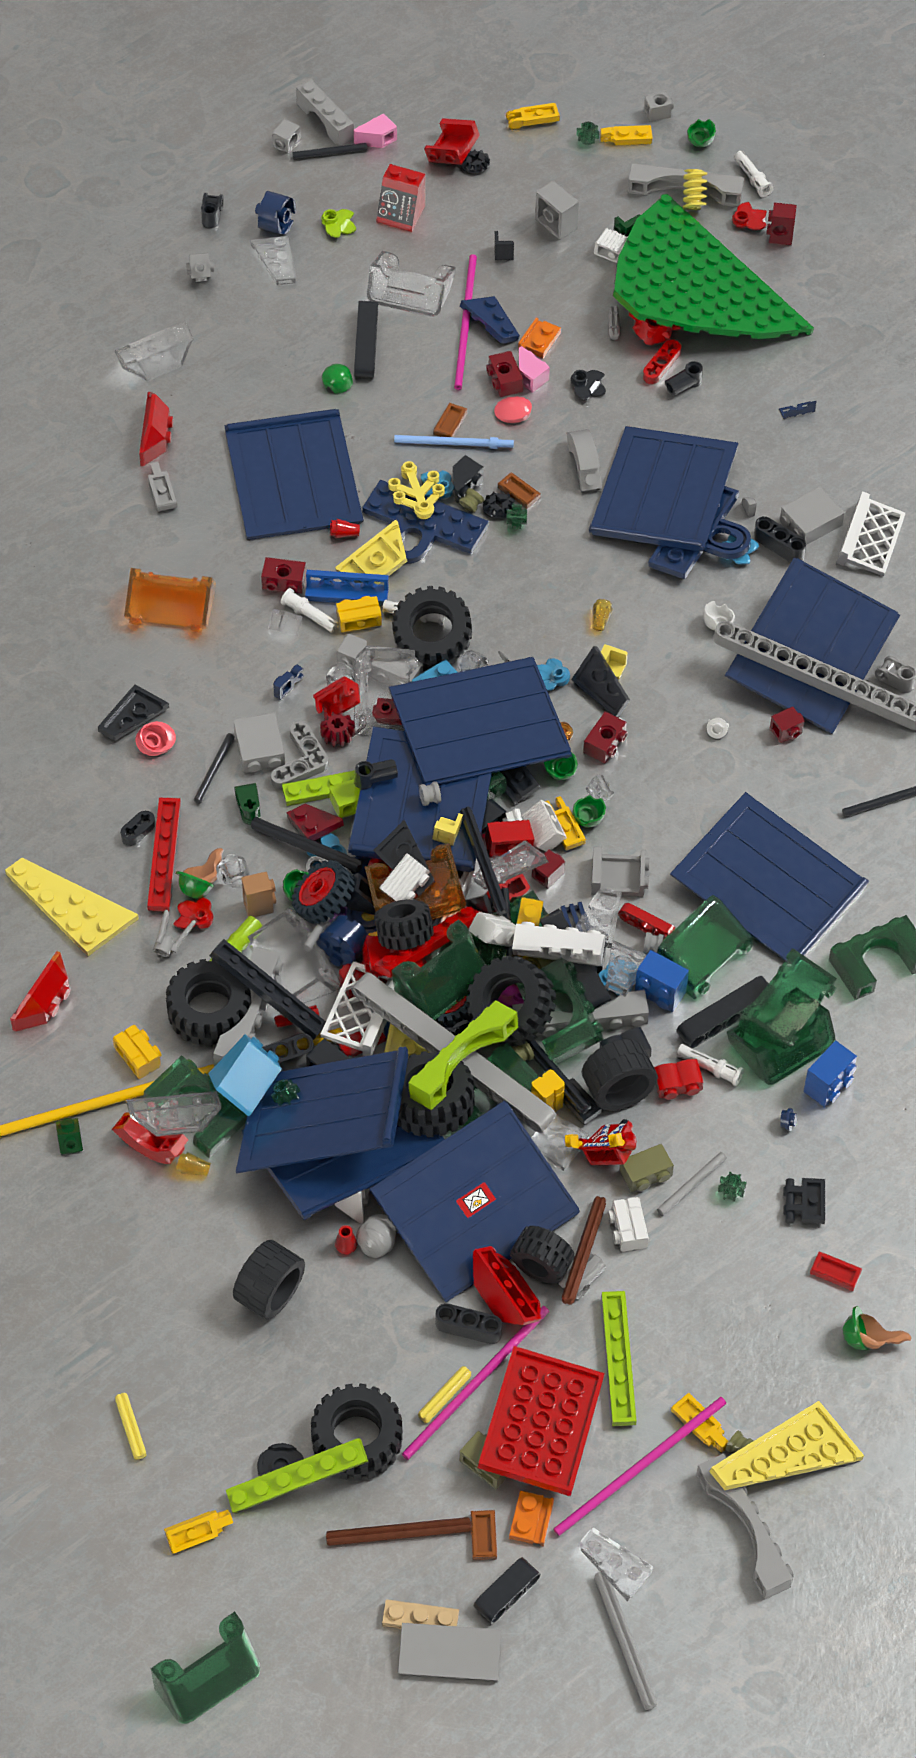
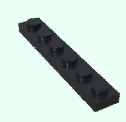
[209,939,326,1040]

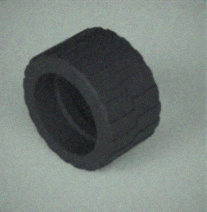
[581,1039,658,1111]
[233,1240,305,1320]

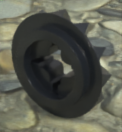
[461,149,490,173]
[483,491,515,519]

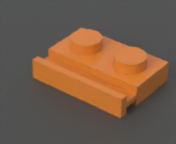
[518,317,561,358]
[509,1491,554,1547]

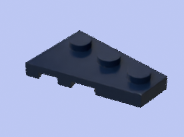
[460,296,520,344]

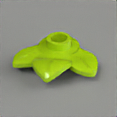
[321,209,356,238]

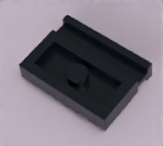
[492,766,541,806]

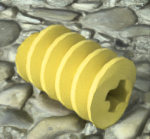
[682,169,708,211]

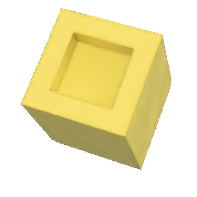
[601,644,628,679]
[432,813,463,846]

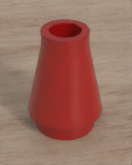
[330,519,360,539]
[335,1225,358,1255]

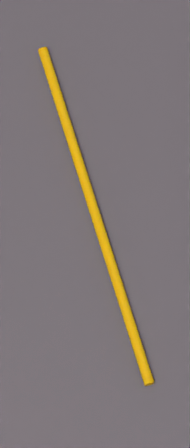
[0,1027,343,1137]

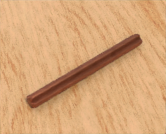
[561,1196,606,1305]
[326,1517,471,1546]

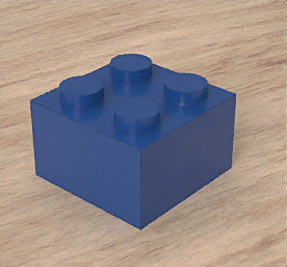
[635,950,689,1012]
[803,1040,857,1107]

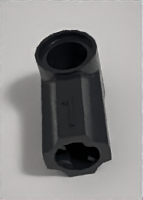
[665,361,703,395]
[354,759,398,790]

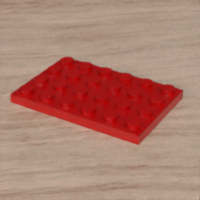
[477,1346,605,1496]

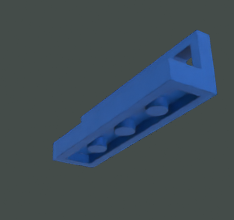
[305,570,389,606]

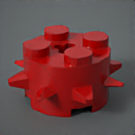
[629,312,681,345]

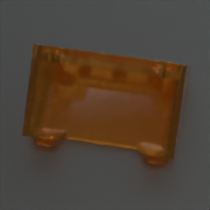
[124,568,216,632]
[365,843,466,920]

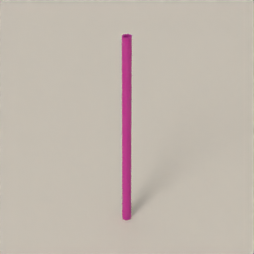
[454,254,477,390]
[402,1306,549,1460]
[553,1396,727,1536]

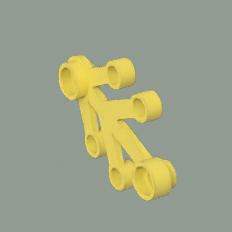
[388,461,445,519]

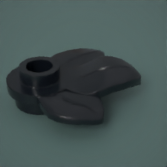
[570,370,606,400]

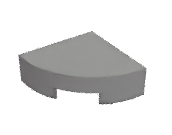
[741,497,757,517]

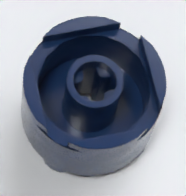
[255,191,296,234]
[316,915,369,967]

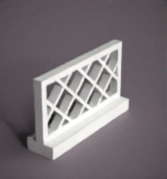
[836,491,905,577]
[321,961,403,1056]

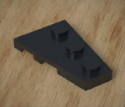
[571,646,630,717]
[98,684,169,741]
[373,820,435,897]

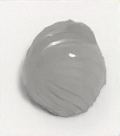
[356,1214,396,1258]

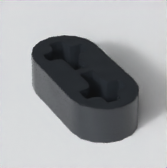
[120,810,155,846]

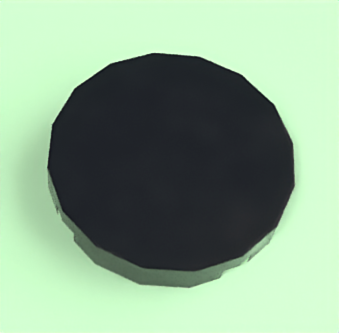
[257,1443,304,1476]

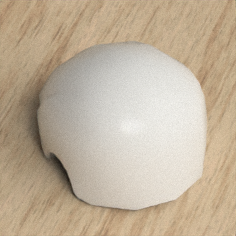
[703,601,735,631]

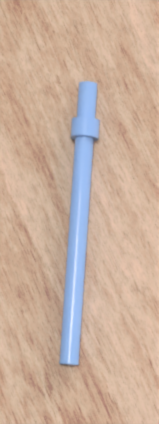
[394,435,514,449]

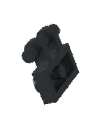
[783,1178,825,1224]

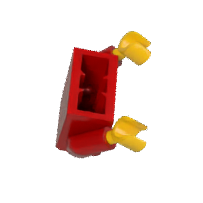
[565,1119,637,1165]

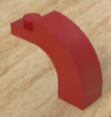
[112,1111,188,1164]

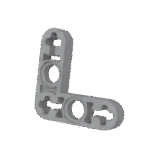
[271,721,328,789]

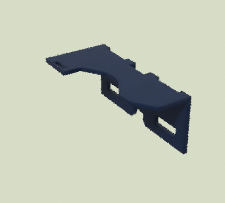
[779,401,817,419]

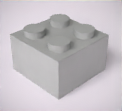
[535,181,579,240]

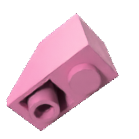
[354,114,397,148]
[518,346,550,393]

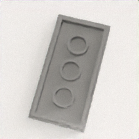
[398,1623,501,1681]

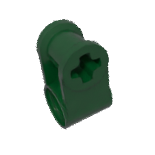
[234,783,261,825]

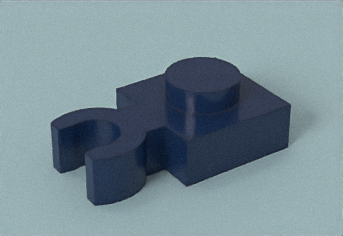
[273,664,304,700]

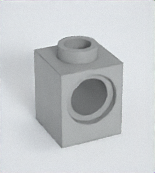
[644,91,674,122]
[272,119,301,153]

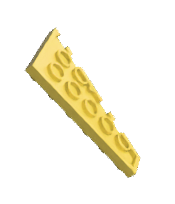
[5,858,139,956]
[709,1401,864,1490]

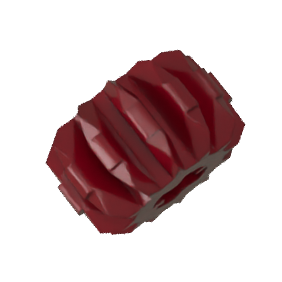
[320,711,355,747]

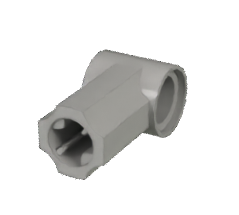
[559,1253,606,1300]

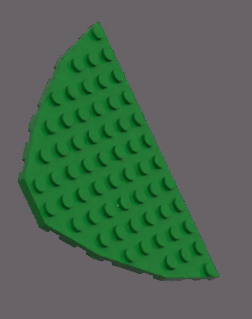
[613,194,814,339]

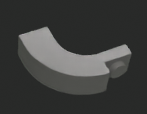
[566,429,602,491]

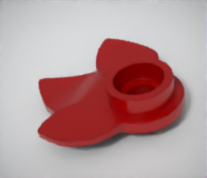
[732,202,767,230]
[173,897,214,930]

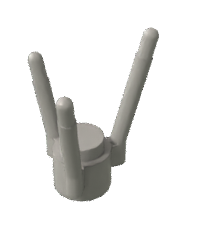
[153,910,196,957]

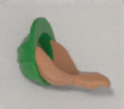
[175,848,224,899]
[842,1306,912,1350]

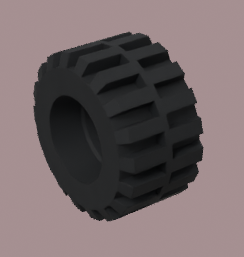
[374,899,434,950]
[510,1226,575,1284]

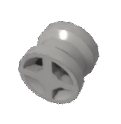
[419,782,441,806]
[643,932,664,955]

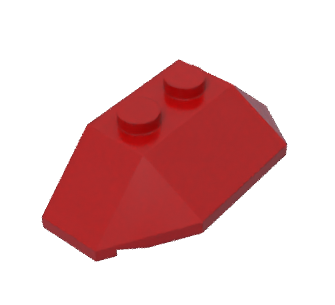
[139,392,173,466]
[10,951,71,1032]
[473,1246,541,1325]

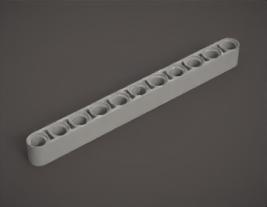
[713,621,916,730]
[351,972,556,1133]

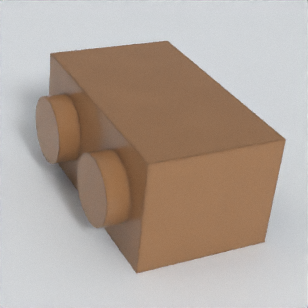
[241,871,276,917]

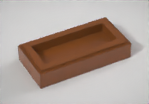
[433,402,467,437]
[497,472,541,509]
[471,1510,497,1560]

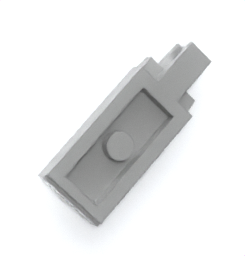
[148,461,177,511]

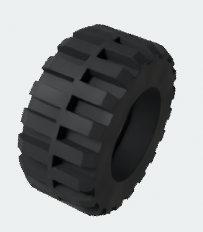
[392,586,472,669]
[466,956,556,1046]
[166,959,252,1046]
[397,1051,475,1137]
[311,1383,403,1481]

